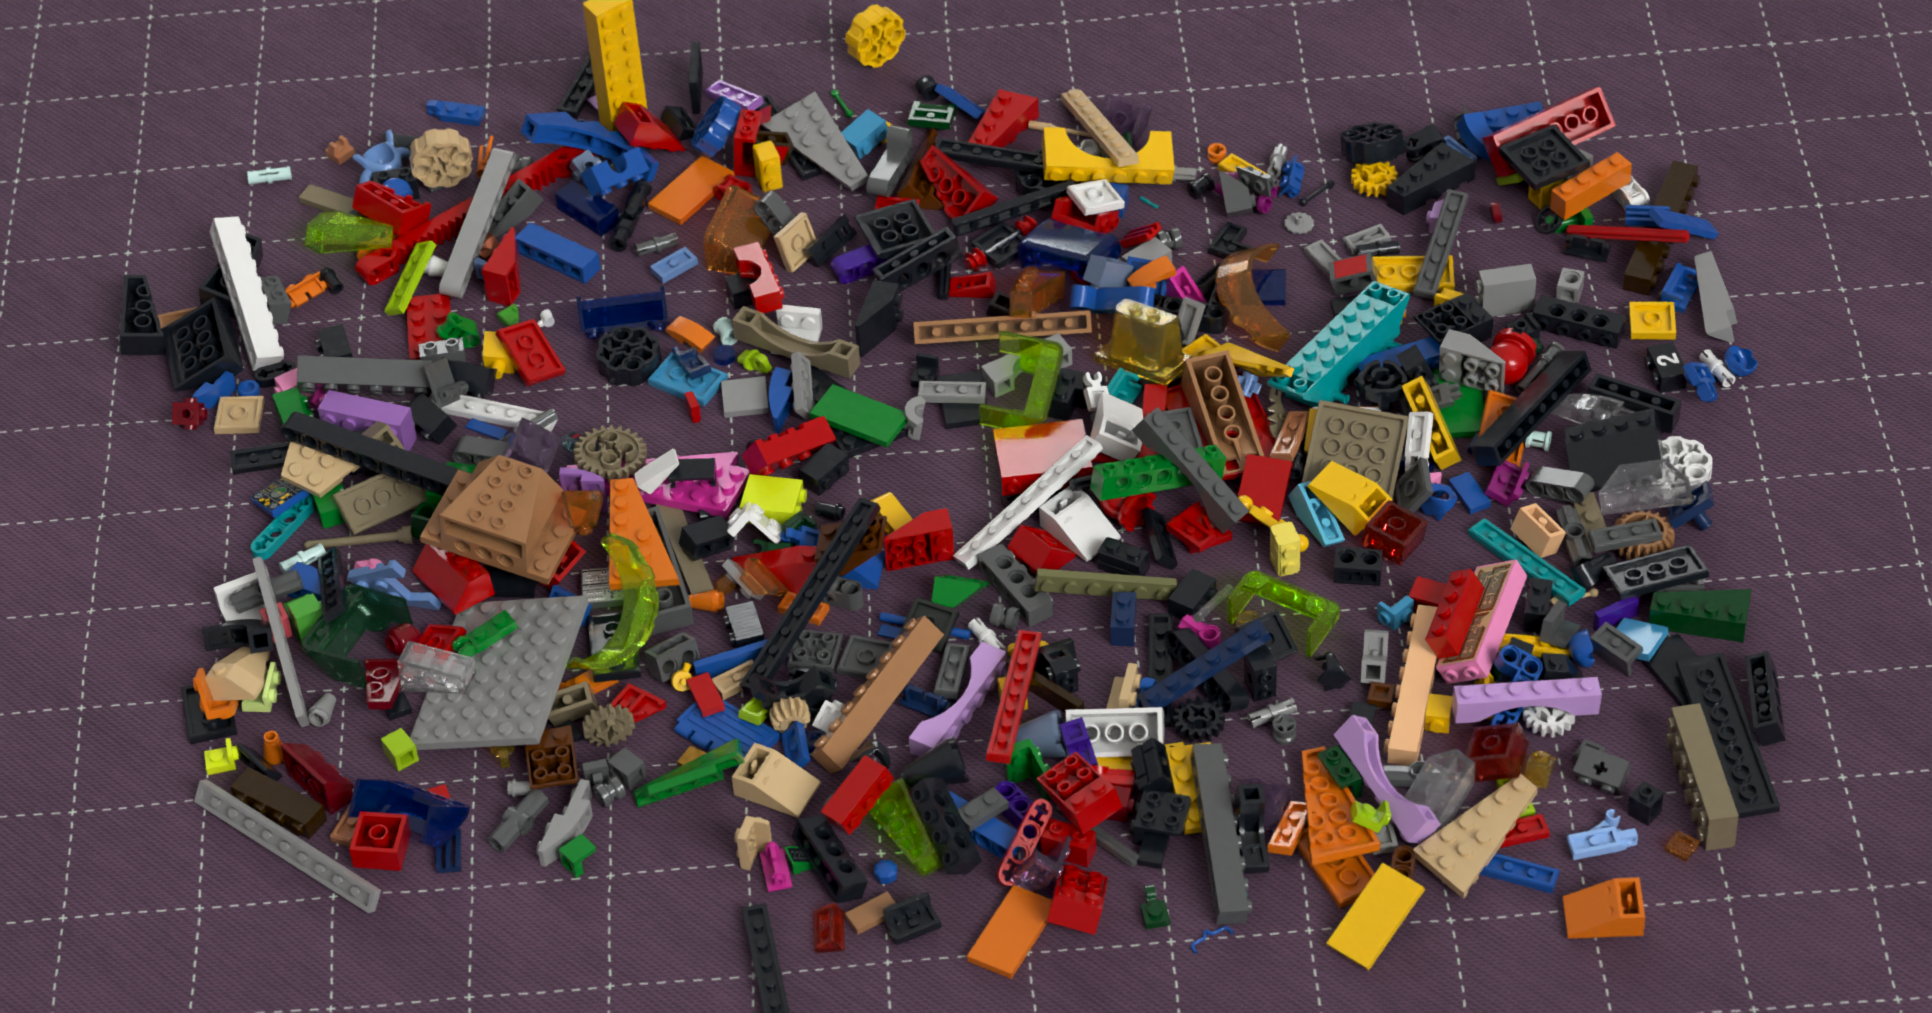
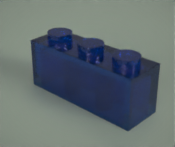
[555,180,619,237]

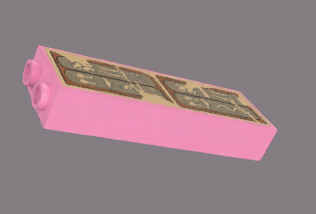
[1436,560,1527,684]

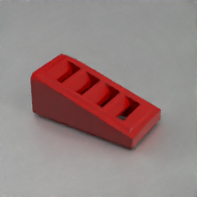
[949,271,996,298]

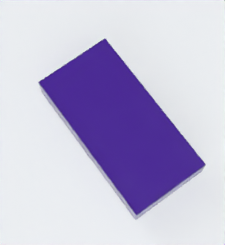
[1593,596,1639,631]

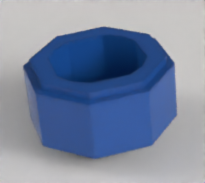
[874,860,898,884]

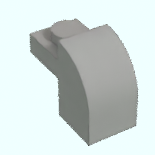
[1361,629,1389,683]

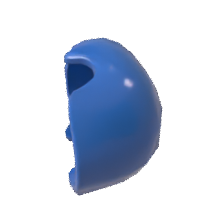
[1568,629,1595,668]

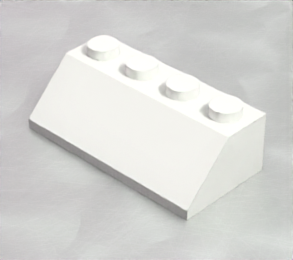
[1066,707,1164,758]

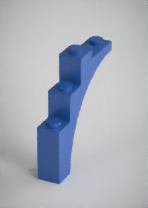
[520,112,659,182]

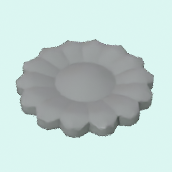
[1284,212,1314,235]

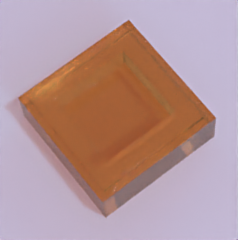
[1665,830,1700,862]

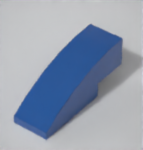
[769,367,794,434]

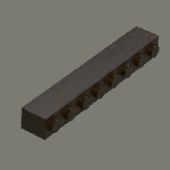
[1623,160,1701,296]

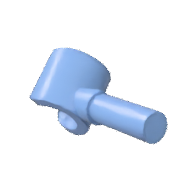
[1589,809,1621,831]

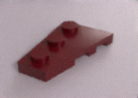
[365,659,411,710]

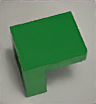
[558,834,596,878]

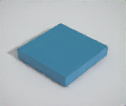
[1616,618,1668,661]

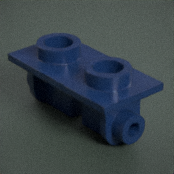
[899,683,952,717]

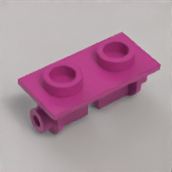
[760,841,792,892]

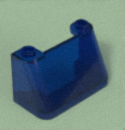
[1017,219,1121,286]

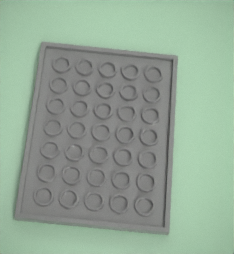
[410,595,589,750]

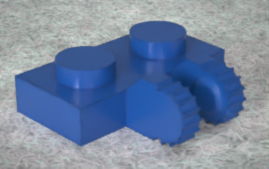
[1683,362,1718,402]

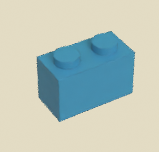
[841,109,888,160]

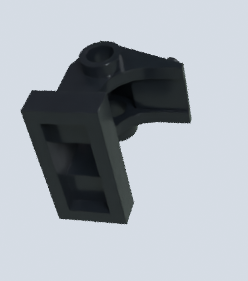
[1034,638,1081,693]

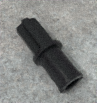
[1356,240,1400,257]

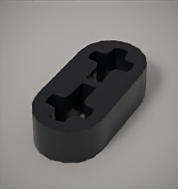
[254,361,296,388]

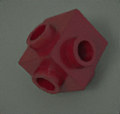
[172,398,207,429]

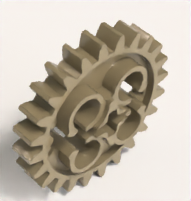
[574,425,647,483]

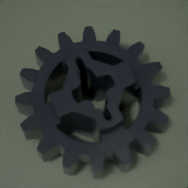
[1173,696,1225,743]

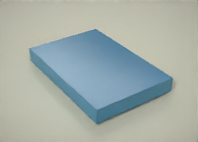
[648,352,728,407]

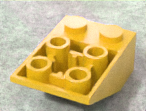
[1307,461,1393,536]

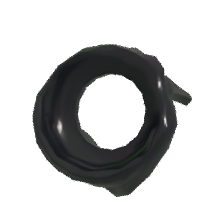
[1314,651,1351,691]
[851,740,890,769]

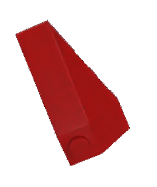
[920,145,998,219]

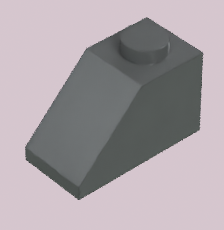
[1219,171,1256,218]

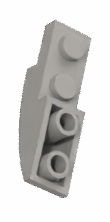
[536,779,593,867]

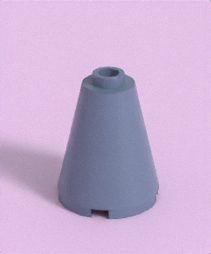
[1015,710,1067,758]

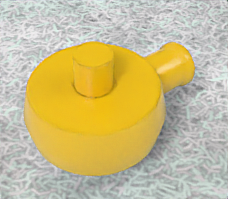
[671,662,692,692]

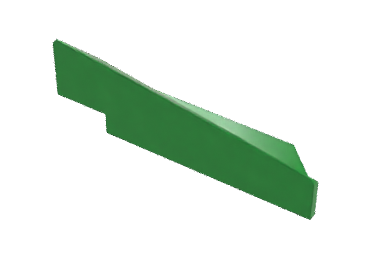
[634,738,745,808]

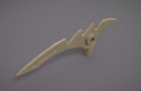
[1267,387,1288,440]

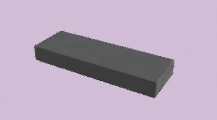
[1588,518,1663,553]
[934,643,970,700]

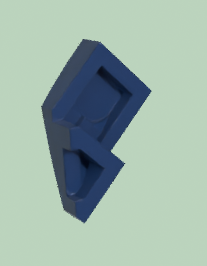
[671,347,712,380]

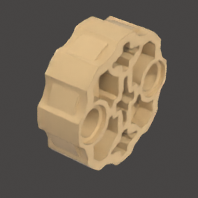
[409,128,473,188]

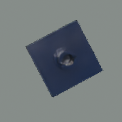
[1667,480,1714,531]

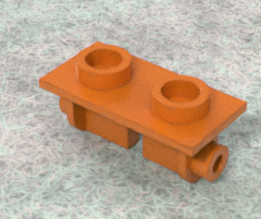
[285,271,327,309]

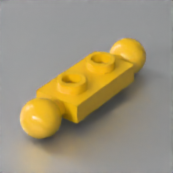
[1238,495,1309,552]

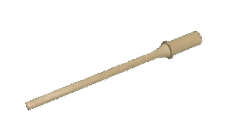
[1028,120,1092,137]

